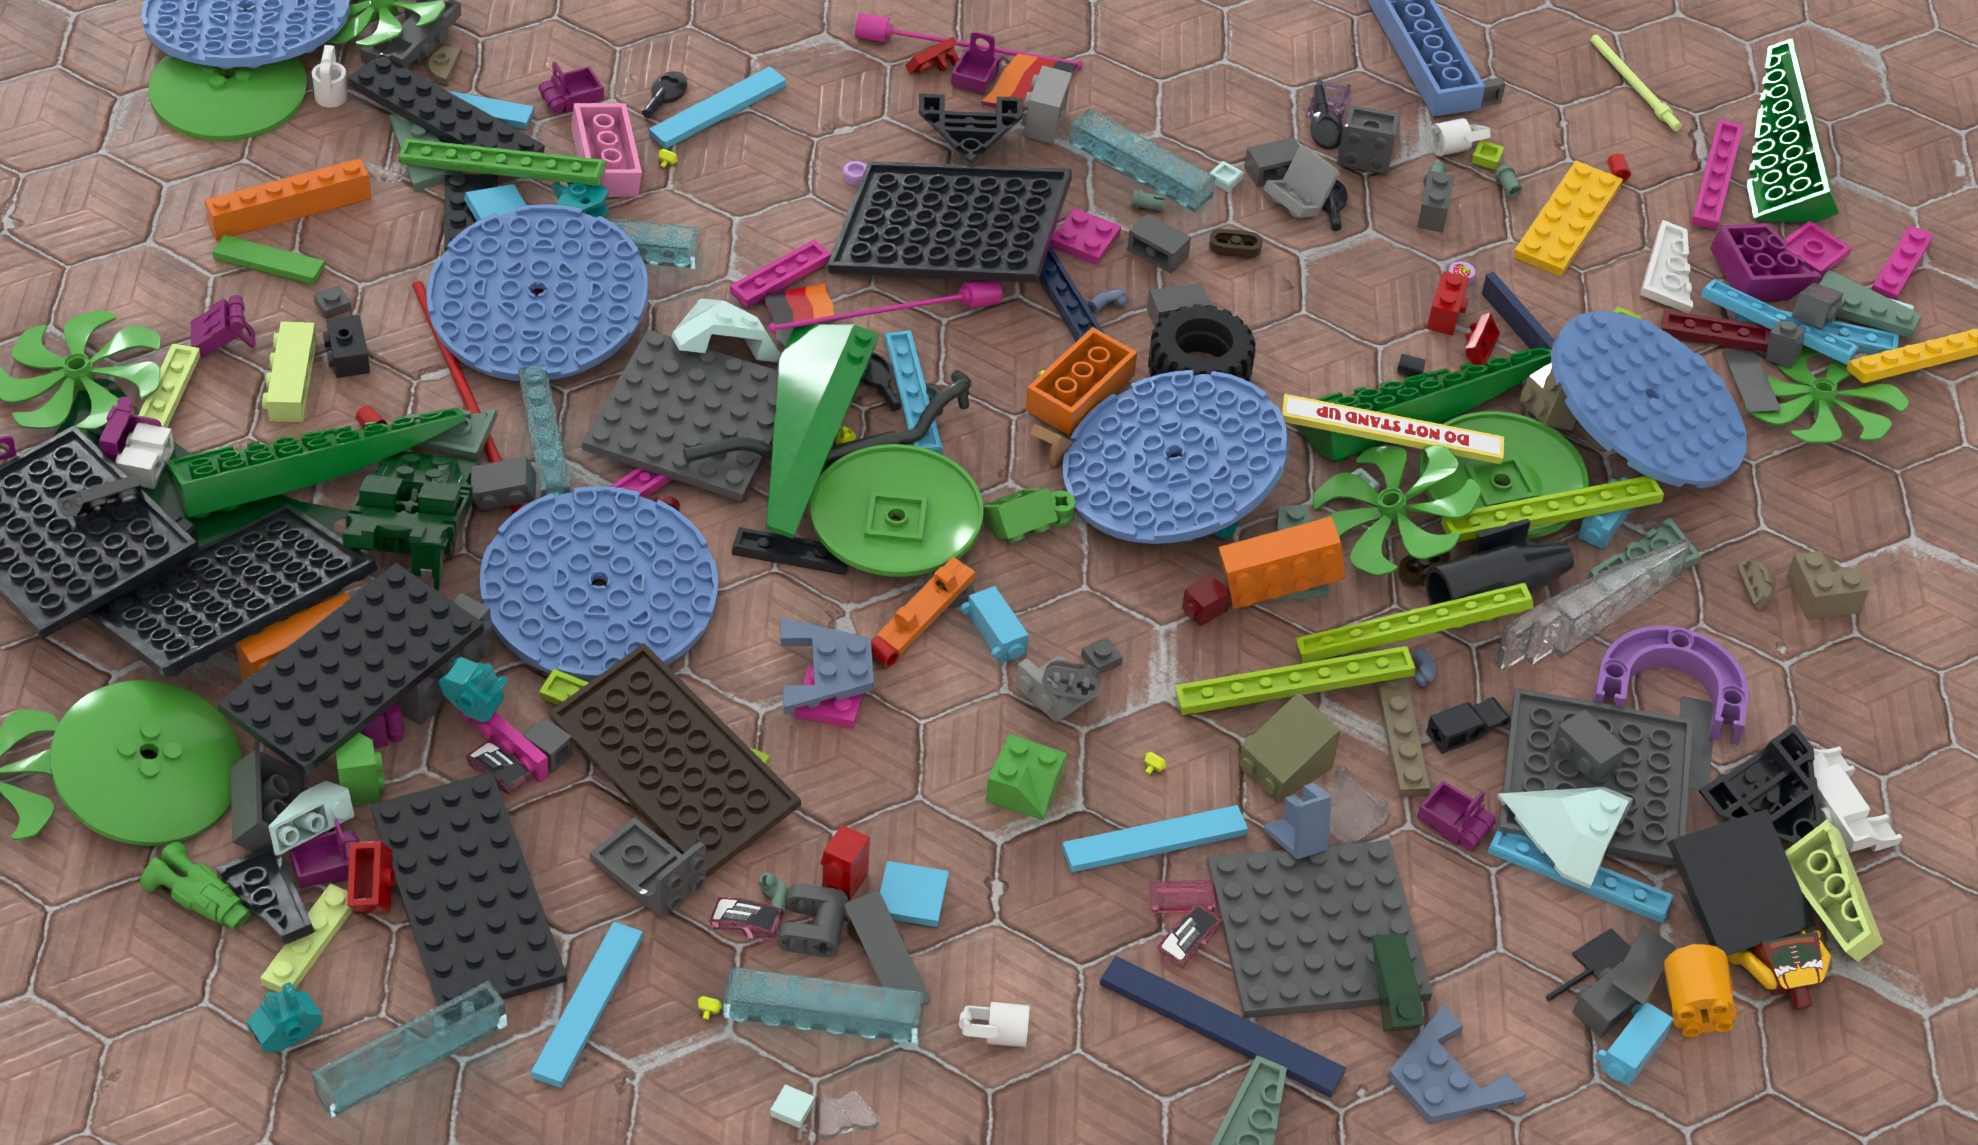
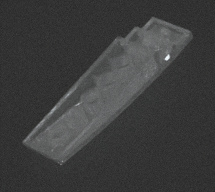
[1495,538,1691,672]

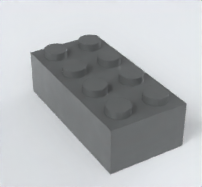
[396,593,494,725]

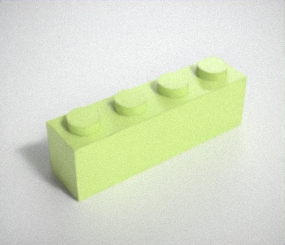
[262,322,317,422]

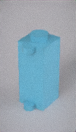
[1578,477,1632,550]
[960,586,1029,663]
[1596,1002,1674,1087]

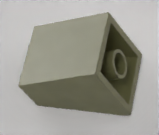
[1239,692,1341,803]

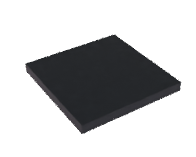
[1667,809,1816,956]

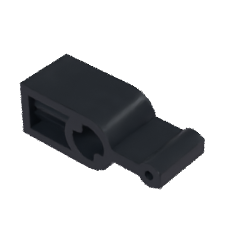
[1426,697,1510,754]

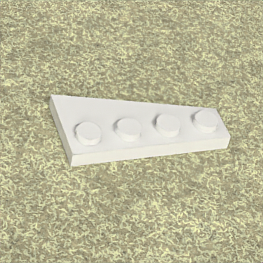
[1639,220,1693,314]

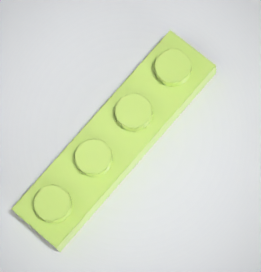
[139,344,200,428]
[260,884,353,992]

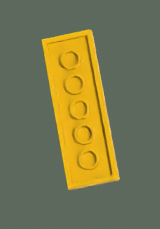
[1513,161,1623,277]

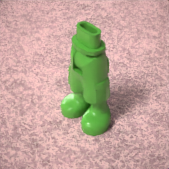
[140,842,251,930]

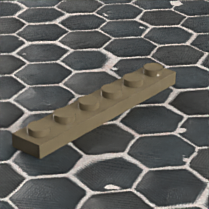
[1371,649,1430,797]

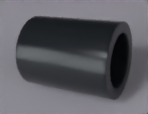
[1397,354,1426,376]

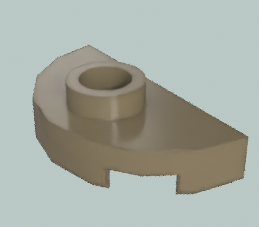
[428,46,462,86]
[1737,560,1776,611]

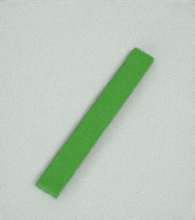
[398,139,607,186]

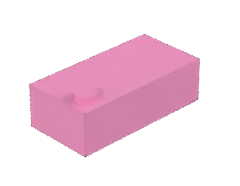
[571,103,642,197]

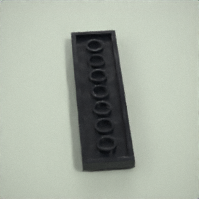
[347,54,545,178]

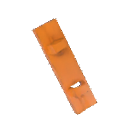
[876,557,976,657]

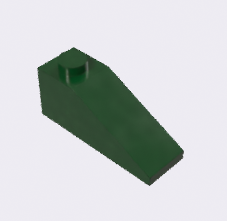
[1371,933,1424,1032]

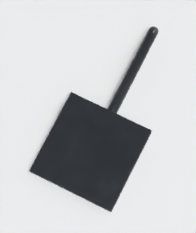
[1546,928,1631,1001]

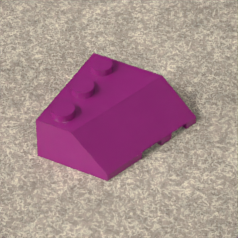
[1710,223,1822,302]

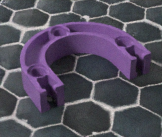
[1592,626,1749,745]

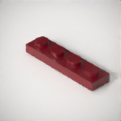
[1661,310,1771,352]

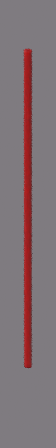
[412,281,523,514]

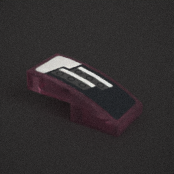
[466,740,533,794]
[709,897,784,938]
[1157,903,1223,969]

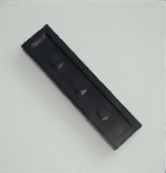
[732,527,849,575]

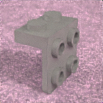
[1263,146,1339,219]
[1016,656,1098,723]

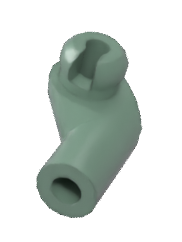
[759,872,789,918]

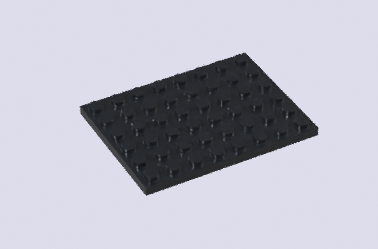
[827,161,1073,283]
[0,425,199,639]
[84,504,378,679]

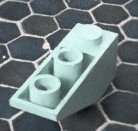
[268,780,355,856]

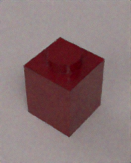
[1182,574,1230,626]

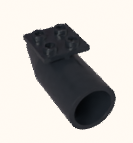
[1425,518,1574,605]

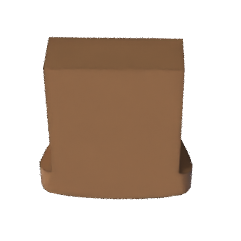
[1030,423,1074,468]

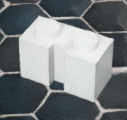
[115,422,175,489]

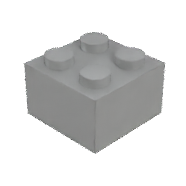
[1021,65,1072,144]

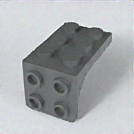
[1337,105,1400,175]
[590,817,706,918]

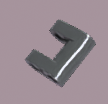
[1042,660,1101,700]
[777,884,848,957]

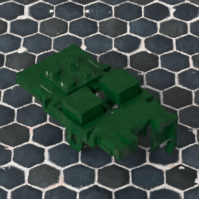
[343,451,479,592]

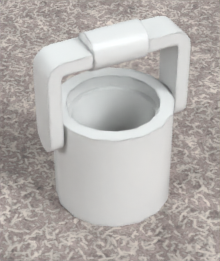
[312,45,348,108]
[1430,118,1491,156]
[959,1002,1030,1048]

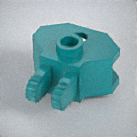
[552,181,609,218]
[439,657,508,722]
[247,982,323,1052]

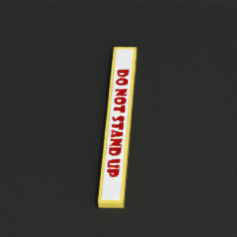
[1281,394,1504,464]

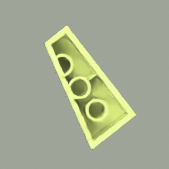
[1785,820,1883,962]

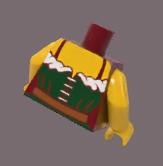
[1728,930,1831,1010]

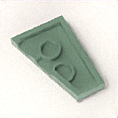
[406,409,498,460]

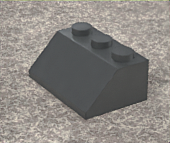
[231,749,305,852]

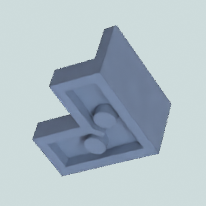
[1264,782,1332,860]

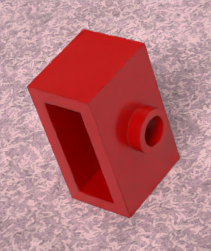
[1427,271,1469,336]
[820,824,870,901]
[347,841,396,914]

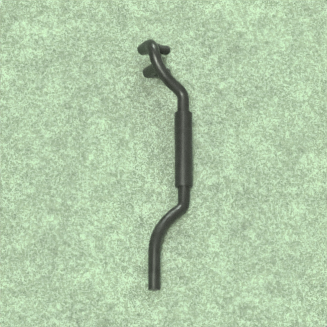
[683,370,972,470]

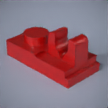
[905,37,959,74]
[1465,313,1500,365]

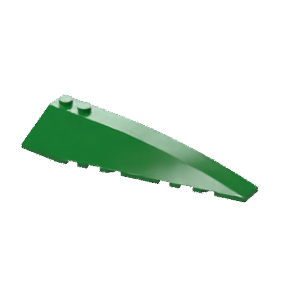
[1747,38,1839,222]
[766,324,880,539]
[1294,347,1552,462]
[166,407,466,518]

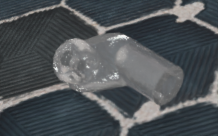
[366,161,406,182]

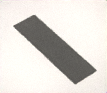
[1723,350,1781,412]
[1679,696,1713,790]
[844,890,931,1015]
[1612,926,1675,1005]

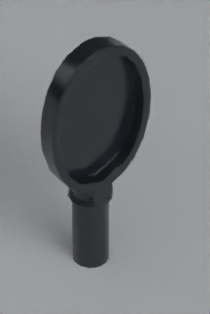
[642,71,687,118]
[1310,84,1343,149]
[1322,179,1348,231]
[862,352,901,411]

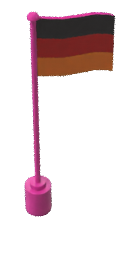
[855,13,1083,111]
[765,280,1002,334]

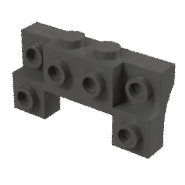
[360,0,462,68]

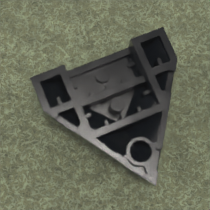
[919,93,1023,165]
[1698,724,1821,845]

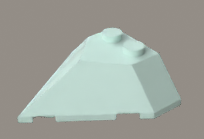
[671,298,781,363]
[1497,787,1633,889]

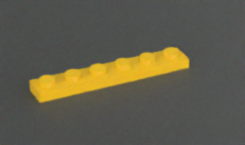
[1846,329,1978,383]

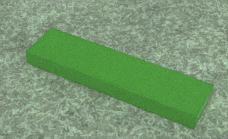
[212,235,325,285]

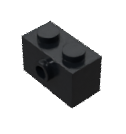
[322,315,370,378]

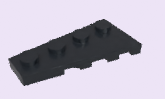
[444,174,499,252]
[215,845,315,945]

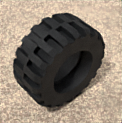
[1148,304,1256,382]

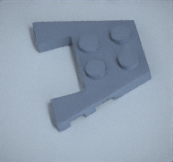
[780,618,874,714]
[1388,1005,1526,1124]

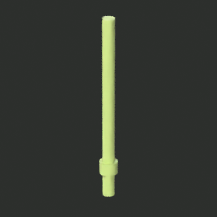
[1590,35,1682,131]

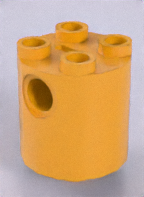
[1664,944,1737,1038]

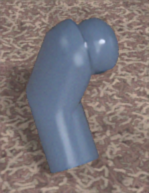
[1088,288,1129,313]
[1412,648,1438,687]

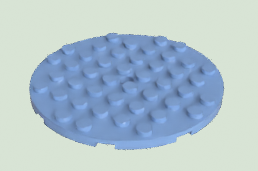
[142,0,350,69]
[427,204,649,382]
[1551,311,1747,488]
[1063,370,1289,544]
[480,486,718,682]

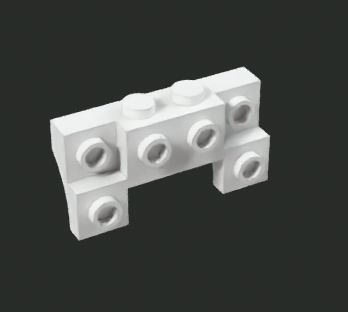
[1813,746,1902,853]

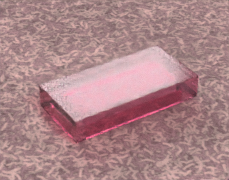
[1149,880,1216,913]

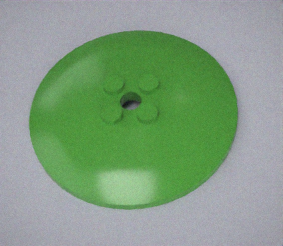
[148,54,307,141]
[1419,411,1589,539]
[810,444,984,577]
[50,680,242,846]

